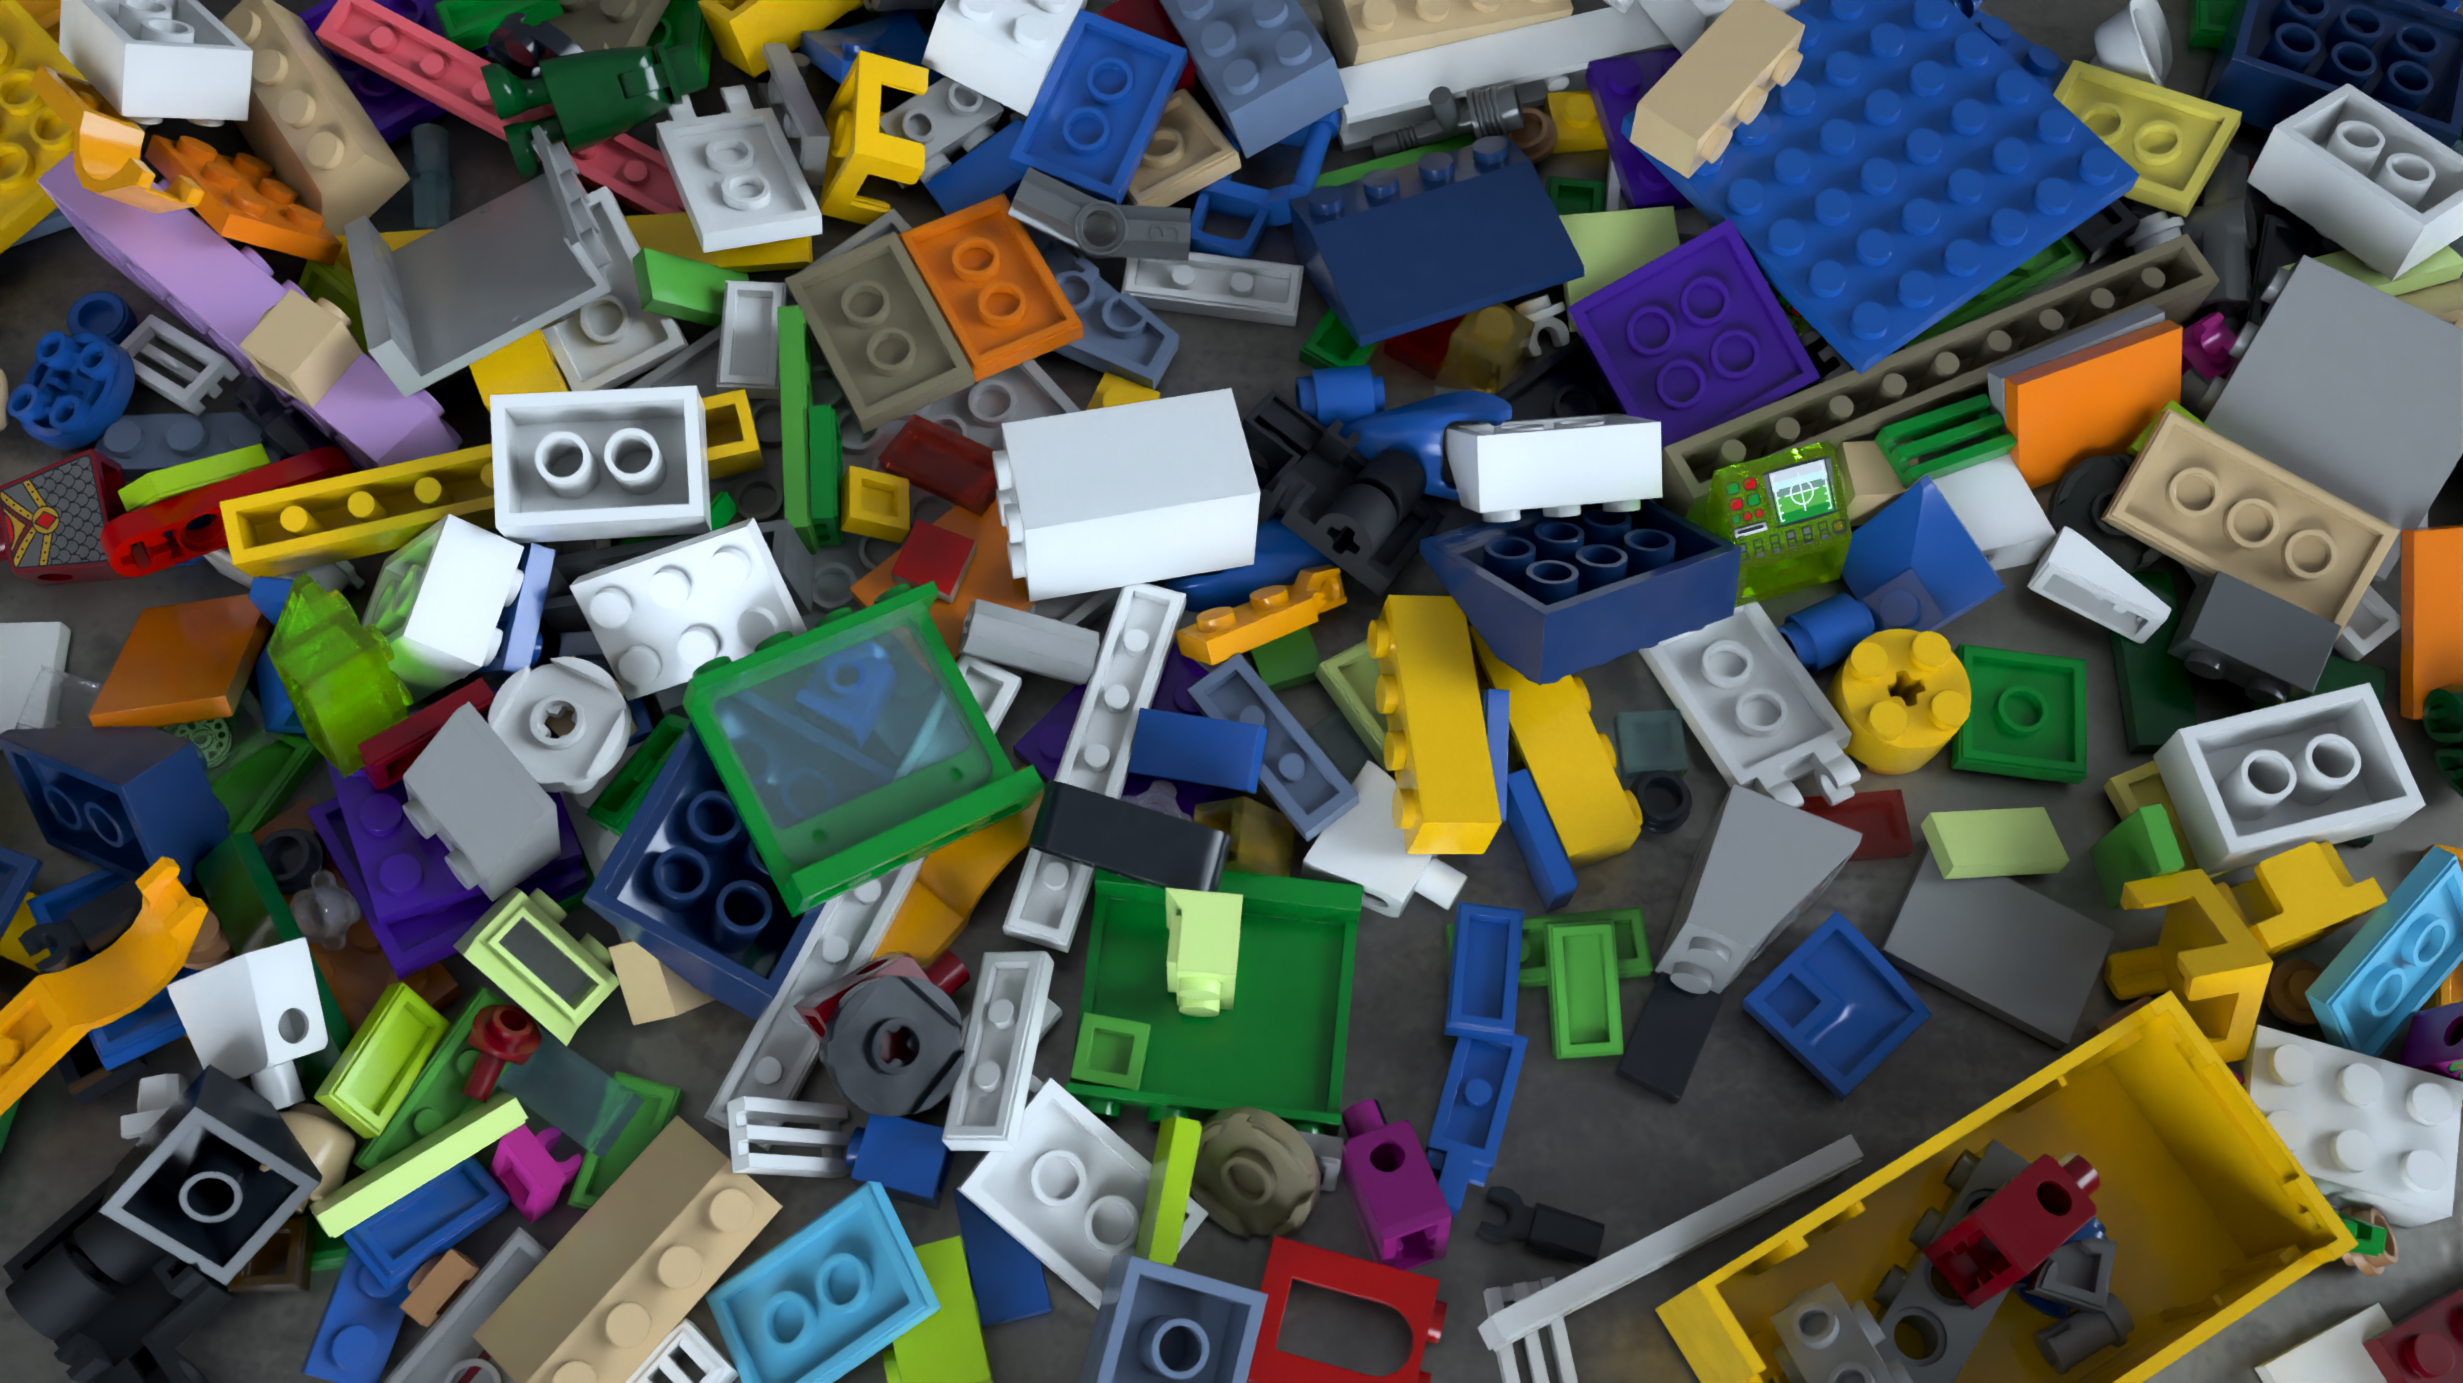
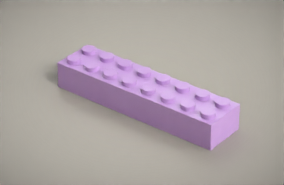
[36,151,464,472]

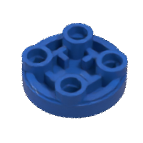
[7,330,135,450]

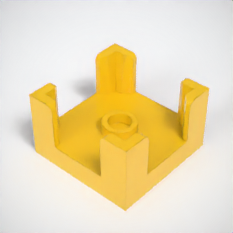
[819,50,929,225]
[2103,868,2273,1063]

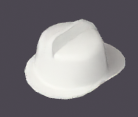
[2090,0,2173,87]

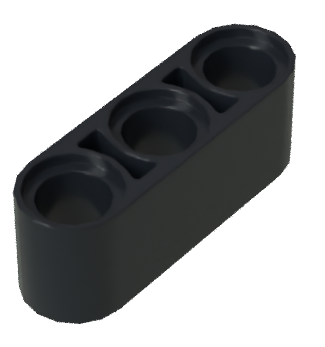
[1027,780,1234,892]

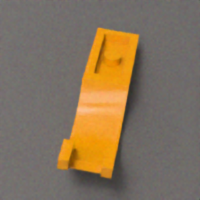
[30,64,204,214]
[872,765,1045,968]
[0,856,208,1116]

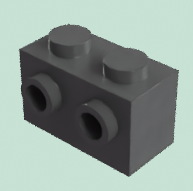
[2167,571,2342,707]

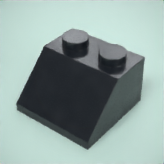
[99,1064,322,1285]

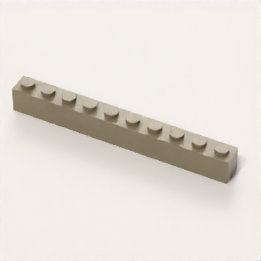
[1659,234,2220,524]

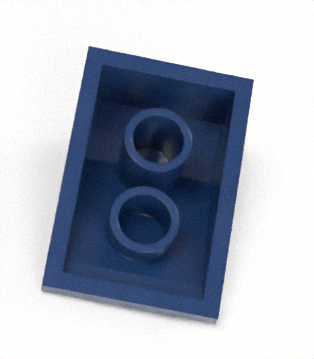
[0,726,230,887]

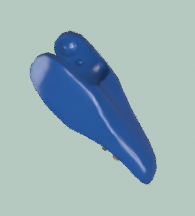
[1338,390,1512,501]
[1165,513,1342,613]

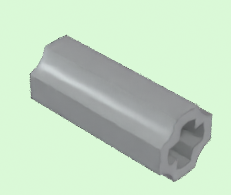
[958,599,1099,685]

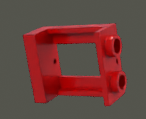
[1246,1235,1447,1383]

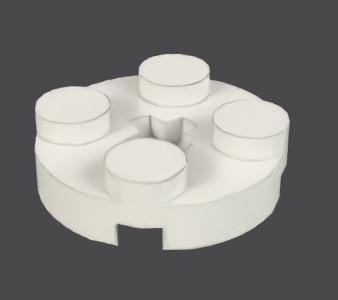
[488,656,632,794]

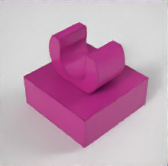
[2181,312,2238,381]
[488,1124,583,1224]

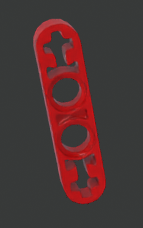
[99,446,357,577]

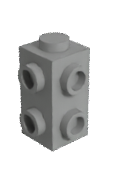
[879,76,1004,190]
[1769,1281,1914,1383]

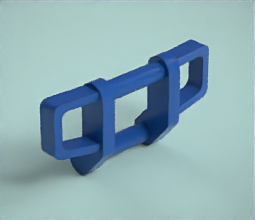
[1189,110,1342,259]

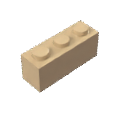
[1629,0,1805,179]

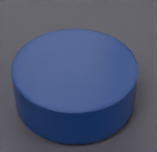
[67,291,137,345]

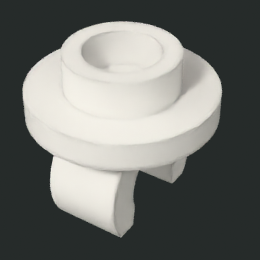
[1507,294,1570,358]

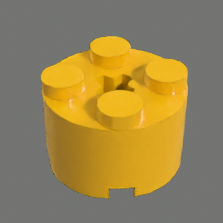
[1825,629,1971,775]

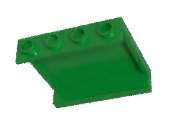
[1065,869,1363,1137]

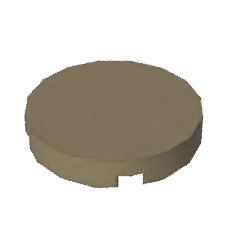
[1190,1106,1321,1241]

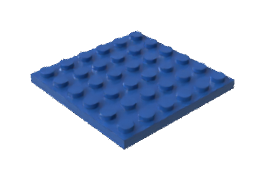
[1621,0,2139,375]

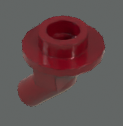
[460,1005,541,1103]

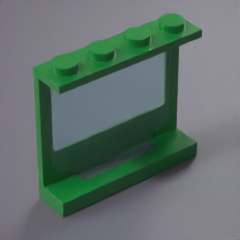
[682,581,1046,918]

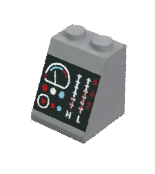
[1655,783,1863,994]

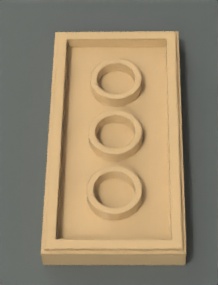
[2100,408,2401,641]

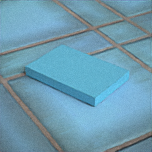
[2304,846,2463,1058]
[705,1181,941,1383]

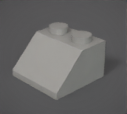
[402,702,561,902]

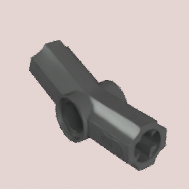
[2182,148,2257,319]
[1007,167,1191,261]

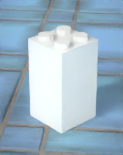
[992,388,1260,602]

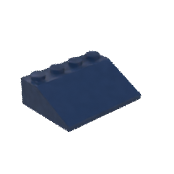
[2203,0,2463,149]
[1288,135,1585,347]
[1419,499,1742,685]
[582,691,895,1021]

